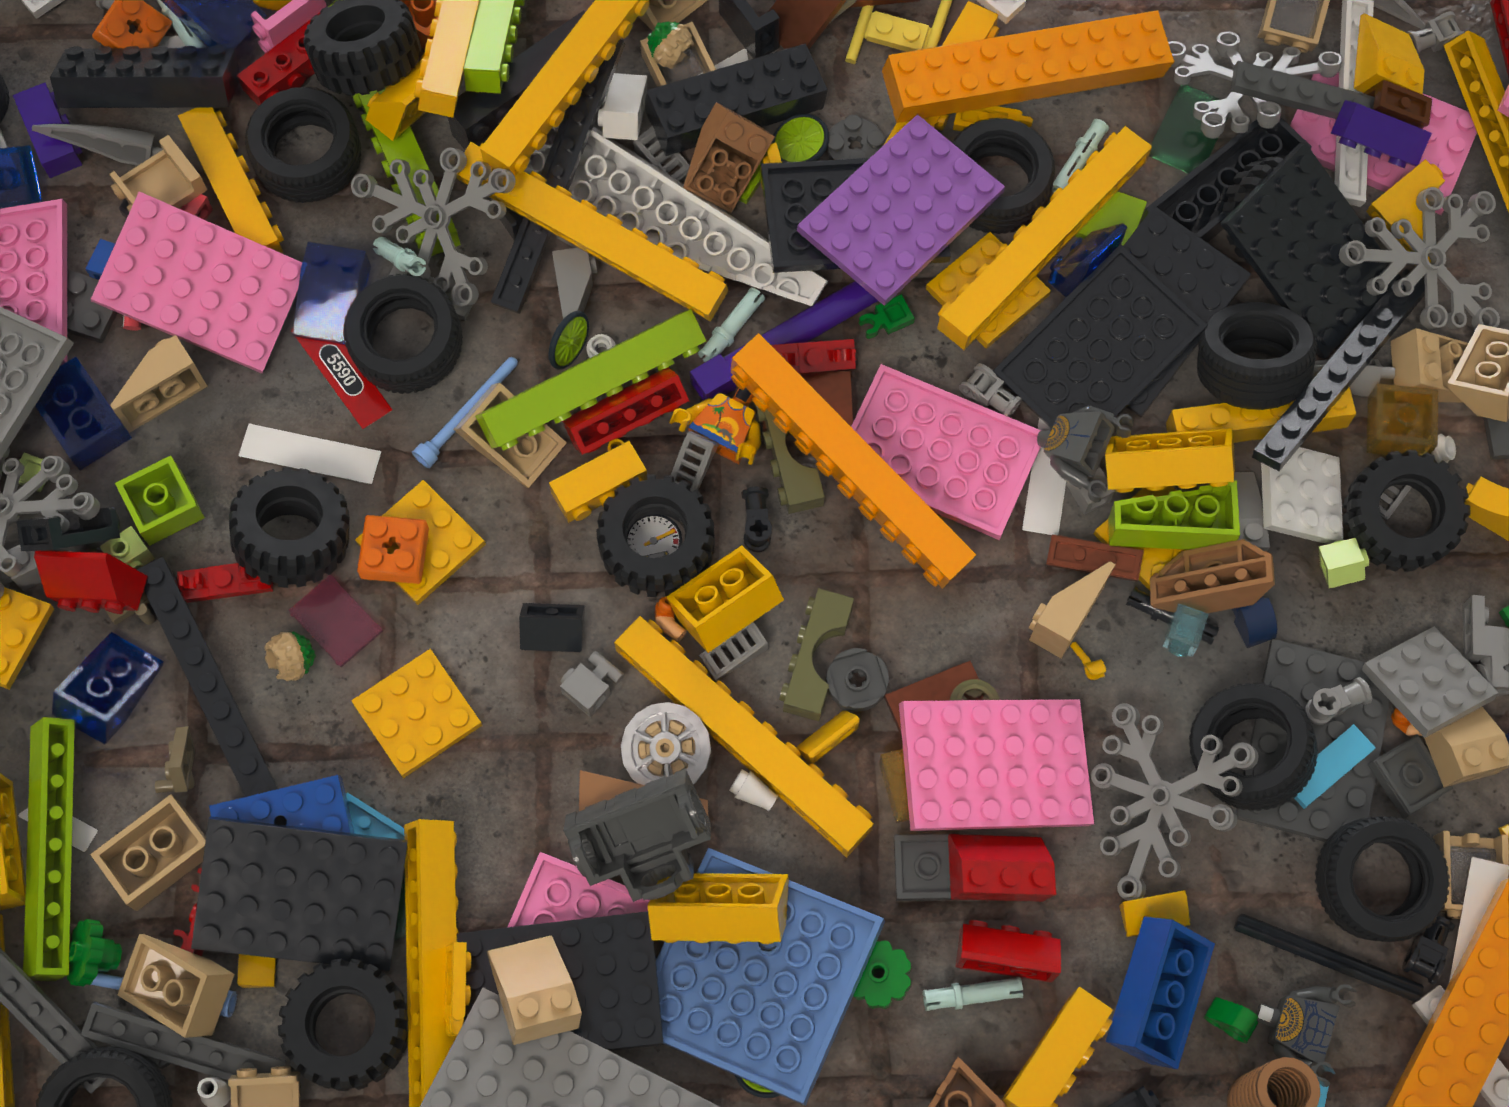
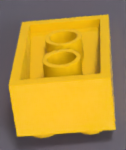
[1354,13,1425,95]

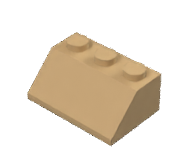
[1448,324,1509,422]

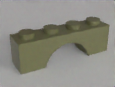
[755,405,825,514]
[779,588,854,722]

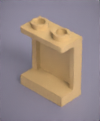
[109,135,207,212]
[228,1066,300,1107]

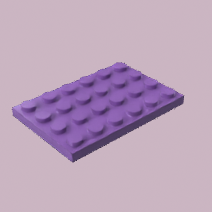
[797,114,1005,306]

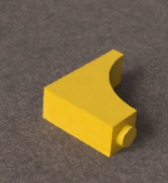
[1366,159,1445,266]
[1464,476,1509,541]

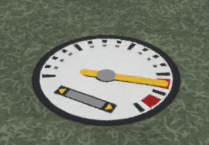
[627,514,682,558]

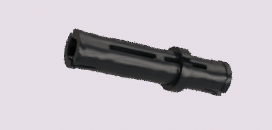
[1126,587,1219,645]

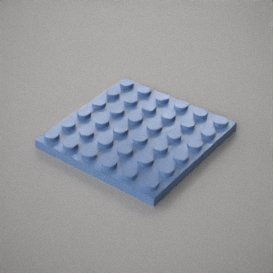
[656,848,885,1106]

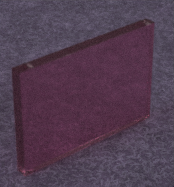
[288,575,383,668]

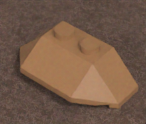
[1150,539,1275,616]

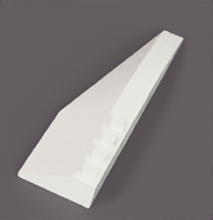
[524,112,828,306]

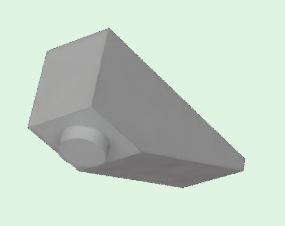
[552,247,597,319]
[1234,472,1270,551]

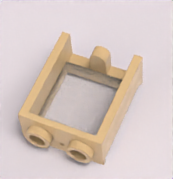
[1257,0,1330,53]
[640,22,716,87]
[1433,831,1509,919]

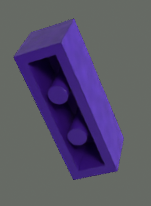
[13,82,83,178]
[1331,100,1432,168]

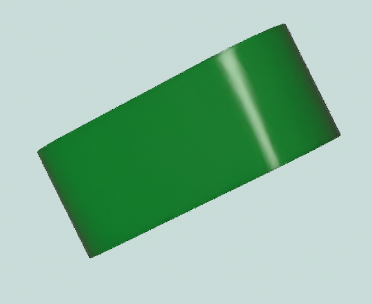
[1203,997,1258,1044]

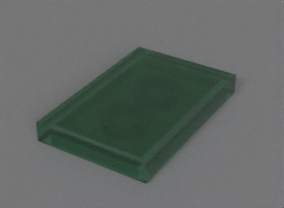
[1149,84,1230,173]

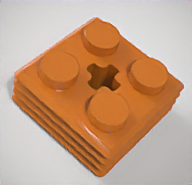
[92,0,172,48]
[357,515,429,584]

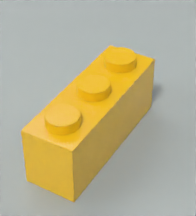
[549,441,647,523]

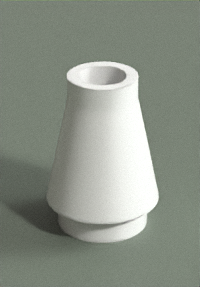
[729,769,778,811]
[197,1076,231,1107]

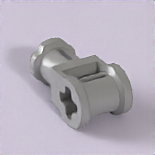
[1406,11,1465,54]
[959,363,1022,417]
[1305,677,1372,725]

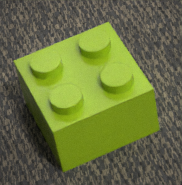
[115,455,205,546]

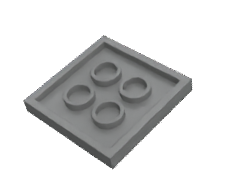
[1362,626,1499,738]

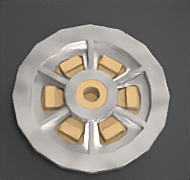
[621,702,711,785]

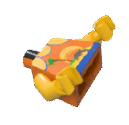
[669,388,761,465]

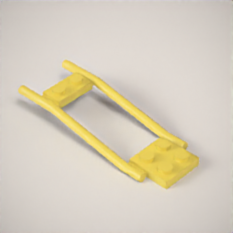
[845,0,953,64]

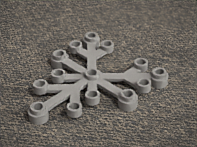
[1168,32,1342,139]
[351,148,516,306]
[1339,187,1500,330]
[0,448,100,598]
[1091,703,1259,901]

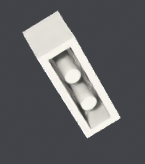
[598,73,647,140]

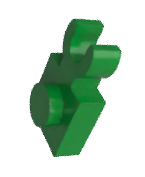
[858,294,915,339]

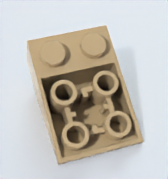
[1390,328,1468,403]

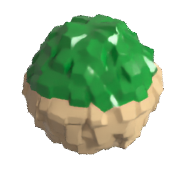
[647,21,694,69]
[264,631,316,681]

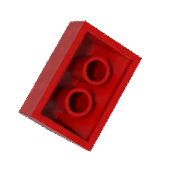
[34,551,148,614]
[948,834,1056,902]
[955,920,1061,983]

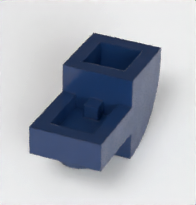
[1232,596,1278,648]

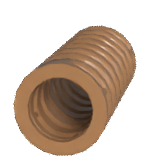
[1227,1057,1320,1107]

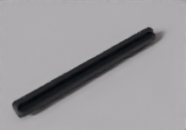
[1234,914,1424,1002]

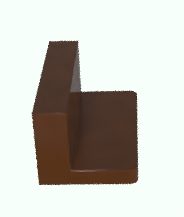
[1364,80,1432,129]

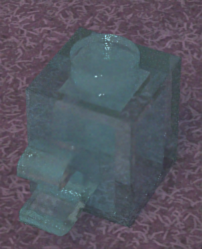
[1162,603,1208,657]

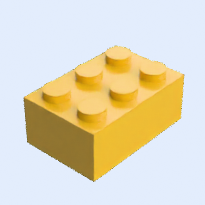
[666,545,784,653]

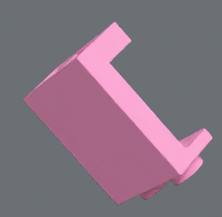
[251,0,327,53]

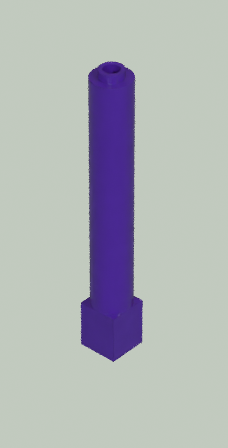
[690,281,878,401]

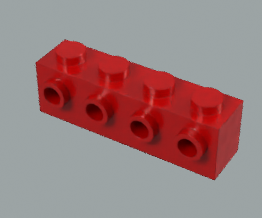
[237,12,320,106]
[562,367,689,455]

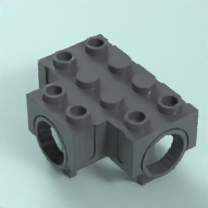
[563,768,711,902]

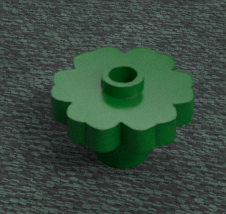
[67,919,122,987]
[853,941,912,1009]

